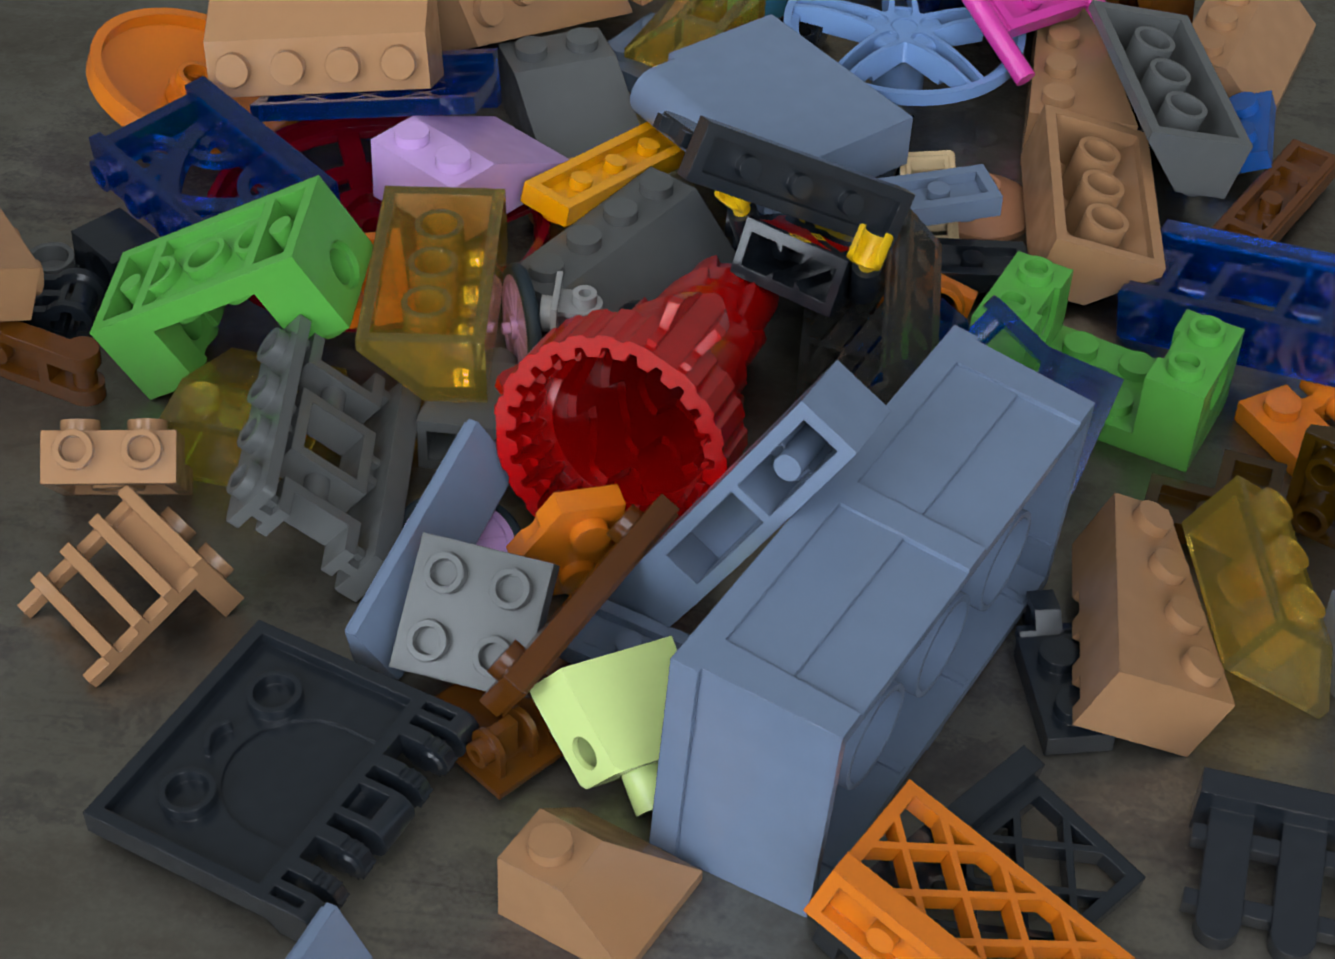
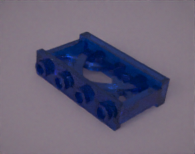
[89,76,341,237]

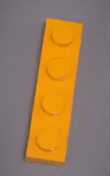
[520,122,685,228]

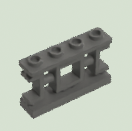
[226,314,423,602]

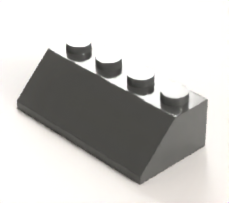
[1088,0,1253,199]
[520,167,736,338]

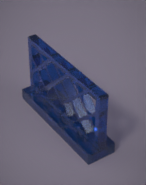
[250,48,502,122]

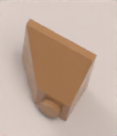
[497,807,703,959]

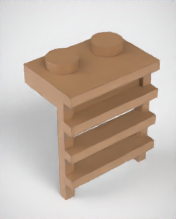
[17,484,244,688]

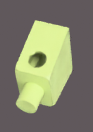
[530,636,677,817]

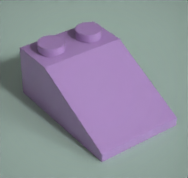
[371,116,570,246]

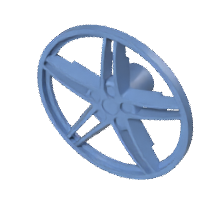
[783,0,1026,106]

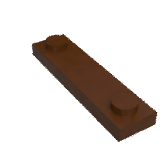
[1194,139,1335,279]
[479,493,679,717]

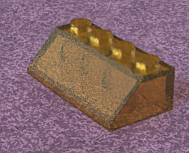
[355,186,508,403]

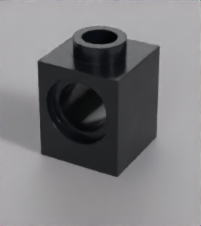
[71,207,159,289]

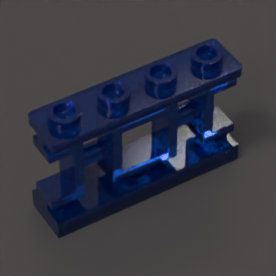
[1116,219,1335,387]

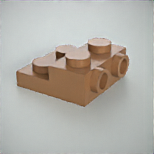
[40,418,193,496]

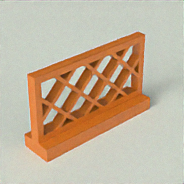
[803,779,1136,959]

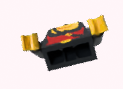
[714,190,894,318]

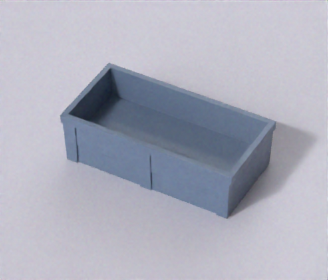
[649,325,1095,918]

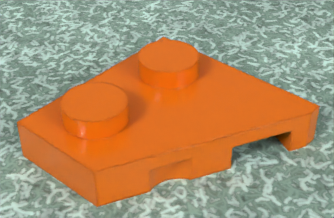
[506,484,626,596]

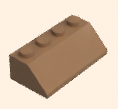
[203,0,444,98]
[1192,0,1316,110]
[1020,104,1166,305]

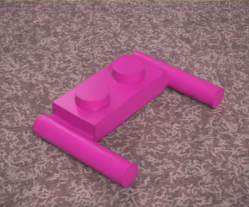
[961,0,1106,86]

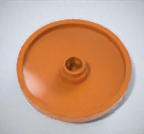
[86,8,306,163]

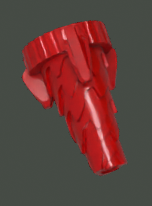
[494,255,779,534]

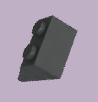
[497,27,640,158]

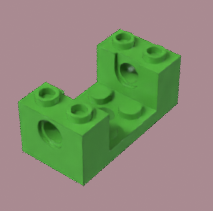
[90,175,374,400]
[969,251,1245,473]

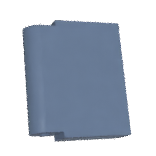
[630,14,913,214]

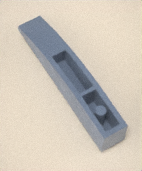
[607,359,891,628]

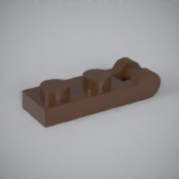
[0,321,107,407]

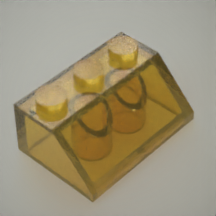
[1181,475,1333,719]

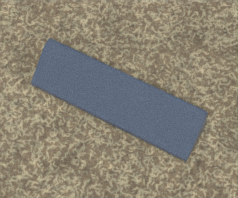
[345,419,509,680]

